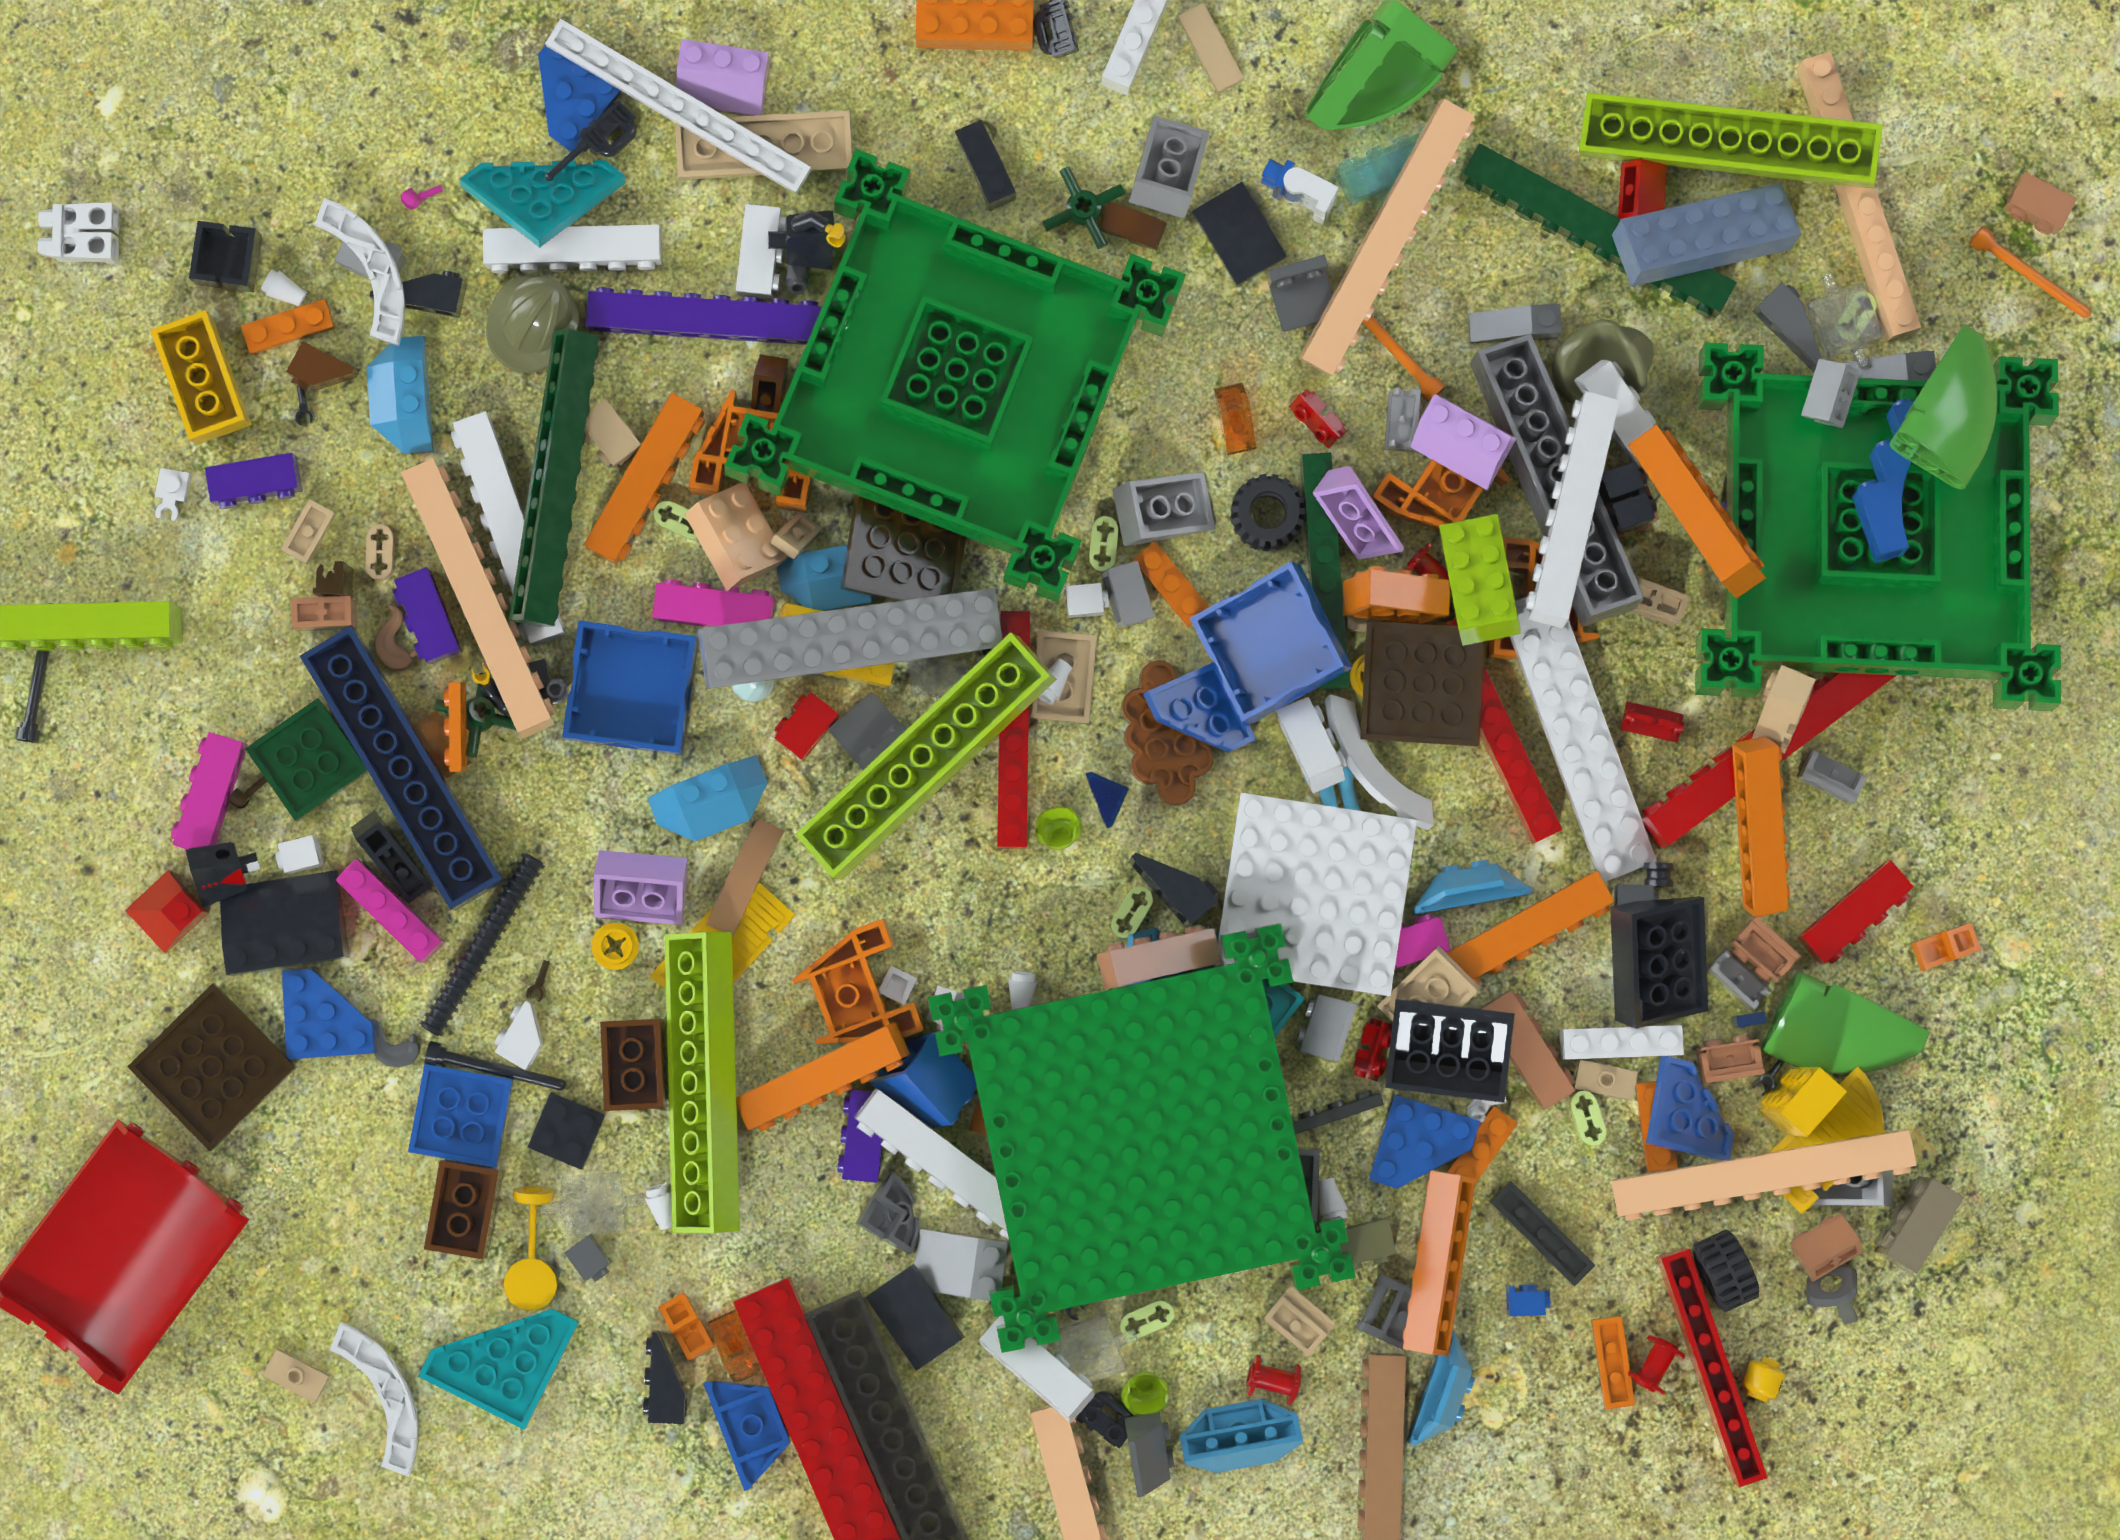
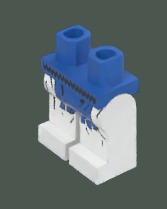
[1261,159,1339,225]

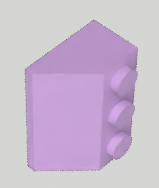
[676,39,771,116]
[1410,394,1517,490]
[1313,466,1404,560]
[594,850,687,925]

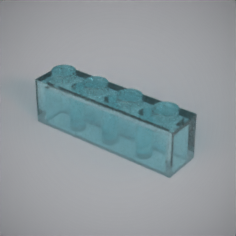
[1335,126,1425,207]

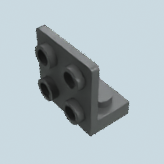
[1266,254,1333,332]
[829,692,907,770]

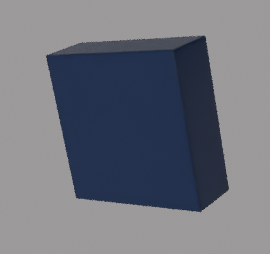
[1731,1011,1767,1028]

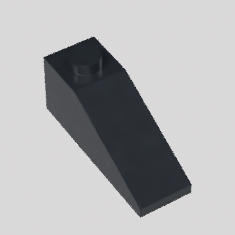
[955,120,1016,211]
[369,271,467,318]
[351,810,432,904]

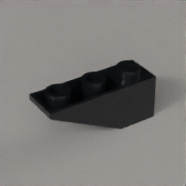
[643,1330,688,1424]

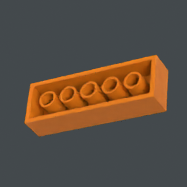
[1627,424,1766,599]

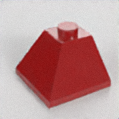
[125,870,209,953]

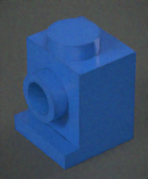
[1505,1284,1551,1316]

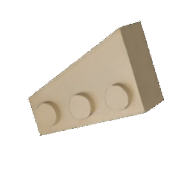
[1752,665,1816,754]

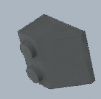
[1124,1412,1175,1497]

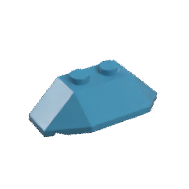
[366,336,434,454]
[777,545,876,611]
[647,755,768,842]
[1412,859,1532,915]
[1407,1331,1475,1446]
[1180,1399,1303,1473]

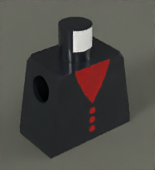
[185,842,261,907]

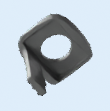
[1806,1265,1858,1325]

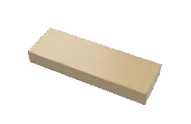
[1177,2,1244,94]

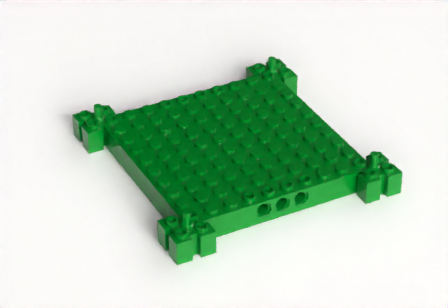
[724,149,1186,603]
[1695,342,2061,711]
[928,923,1356,1353]

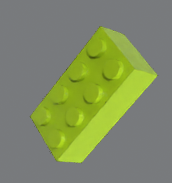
[1439,514,1522,646]

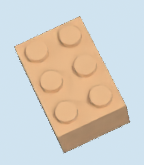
[685,482,787,591]

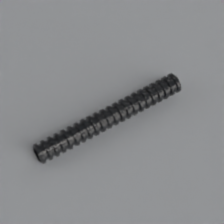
[420,853,545,1037]

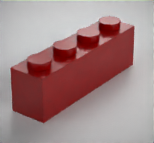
[1796,860,1914,965]

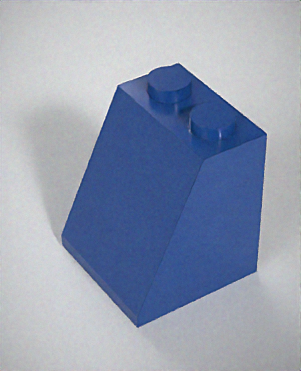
[870,1032,977,1128]

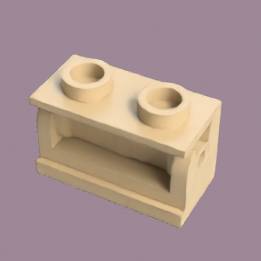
[584,399,641,470]
[1631,576,1690,627]

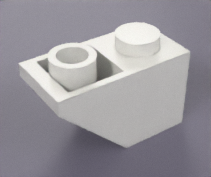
[494,1001,544,1070]

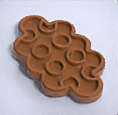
[1121,660,1214,806]

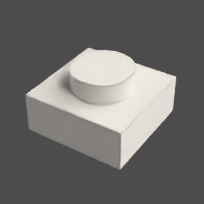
[879,966,917,1005]

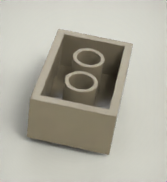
[1874,1176,1964,1274]

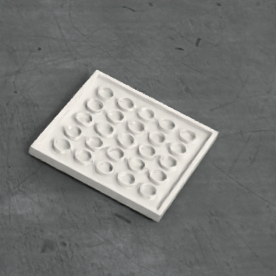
[1214,793,1417,996]

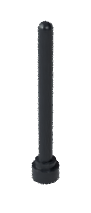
[15,603,53,743]
[424,1041,566,1091]

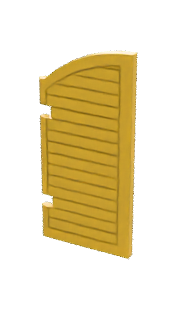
[649,883,796,988]
[1770,1067,1887,1214]

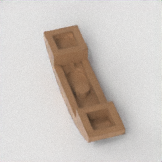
[707,818,785,937]

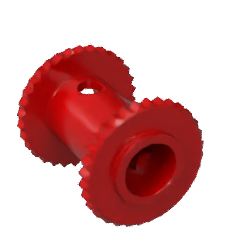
[1405,543,1451,591]
[1627,1335,1685,1395]
[1246,1354,1301,1405]

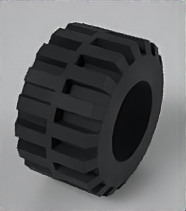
[1230,474,1305,551]
[1693,1229,1759,1312]

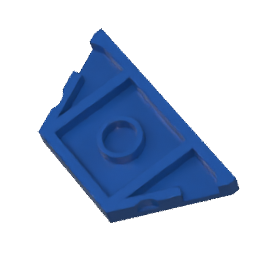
[703,1381,791,1491]

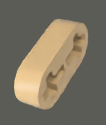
[365,524,395,581]

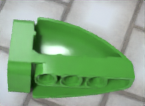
[1304,0,1459,130]
[1890,324,1997,489]
[1761,972,1930,1074]

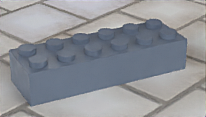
[1612,182,1802,287]

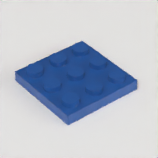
[408,1064,513,1168]

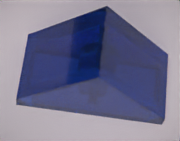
[1085,772,1129,830]

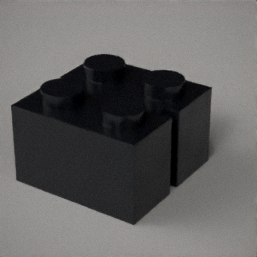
[189,220,262,293]
[1599,462,1657,535]

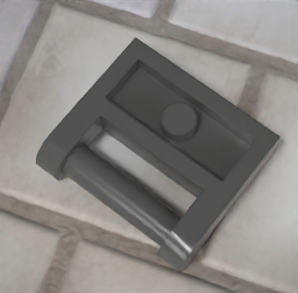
[1355,1273,1412,1350]

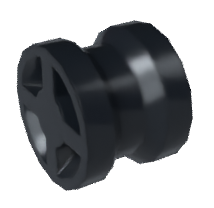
[1644,862,1674,887]

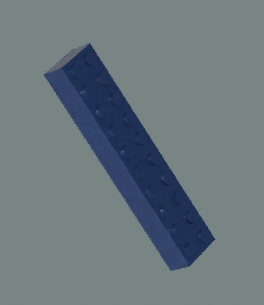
[300,626,506,911]

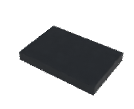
[1192,182,1287,287]
[865,1264,965,1371]

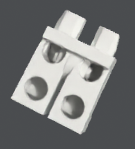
[38,203,120,264]

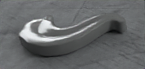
[370,1019,419,1068]

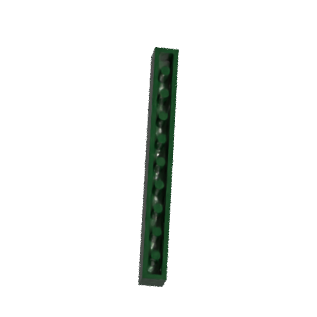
[1460,143,1737,318]
[509,328,599,627]

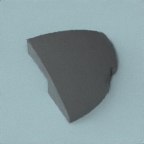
[855,1172,919,1254]

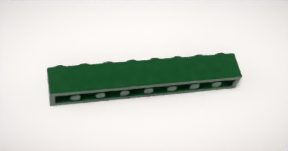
[1300,452,1349,692]

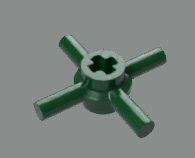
[1042,166,1125,249]
[434,673,517,758]

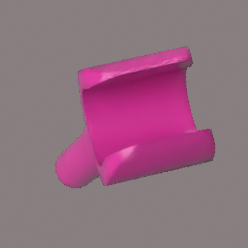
[400,185,443,210]

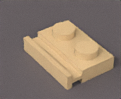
[1263,1285,1336,1357]

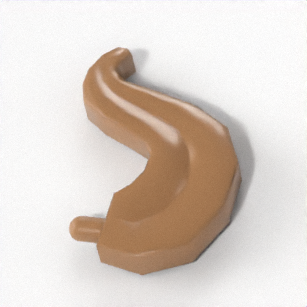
[374,604,417,670]

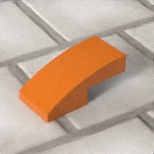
[1911,922,1981,971]
[658,1292,716,1361]

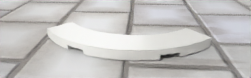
[315,198,405,346]
[1325,694,1434,830]
[330,1322,418,1477]

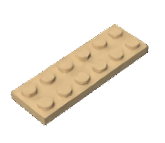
[675,111,852,180]

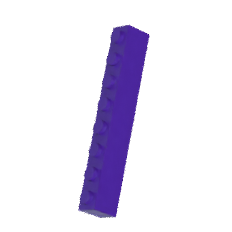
[586,287,822,345]

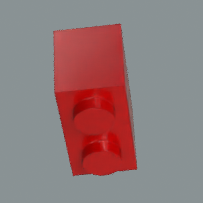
[1618,159,1667,219]
[774,692,840,761]

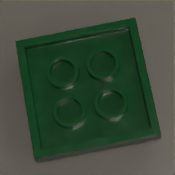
[245,698,368,821]

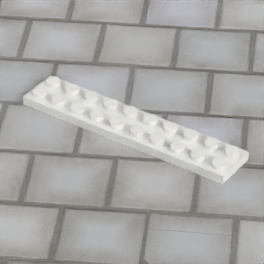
[1510,596,1657,882]

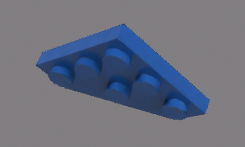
[538,45,622,152]
[1143,662,1256,753]
[282,969,377,1059]
[1646,1056,1734,1161]
[1369,1095,1481,1189]

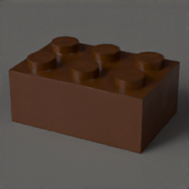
[600,1019,667,1111]
[424,1160,503,1260]

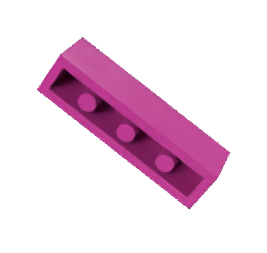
[652,579,776,627]
[171,732,248,849]
[336,859,446,963]
[1395,914,1451,968]

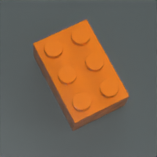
[1343,566,1450,624]

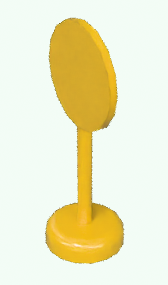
[504,1186,557,1311]

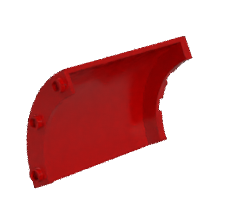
[0,1119,250,1395]

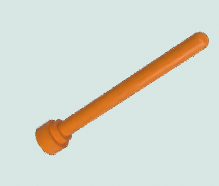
[1969,226,2091,318]
[1362,315,1446,402]

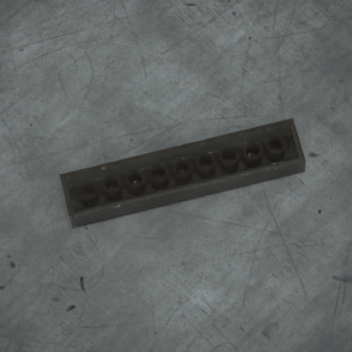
[804,1288,971,1540]

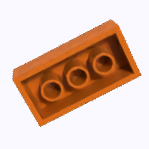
[915,0,1034,51]

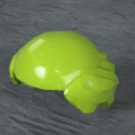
[1035,806,1083,850]
[1120,1371,1169,1415]

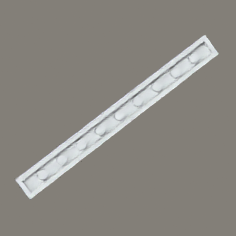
[545,19,812,194]

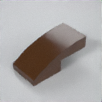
[1099,202,1167,251]

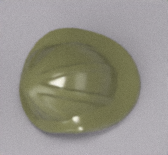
[486,275,580,373]
[1552,319,1654,405]

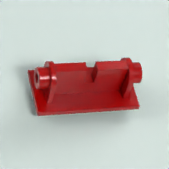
[1289,389,1347,449]
[1620,701,1684,743]
[1353,1018,1392,1082]

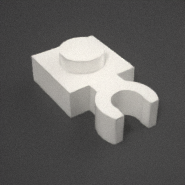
[155,468,192,522]

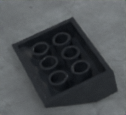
[1128,853,1219,928]
[220,870,350,976]
[1610,896,1708,1029]
[1385,999,1515,1103]

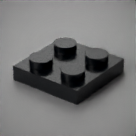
[527,1092,606,1170]

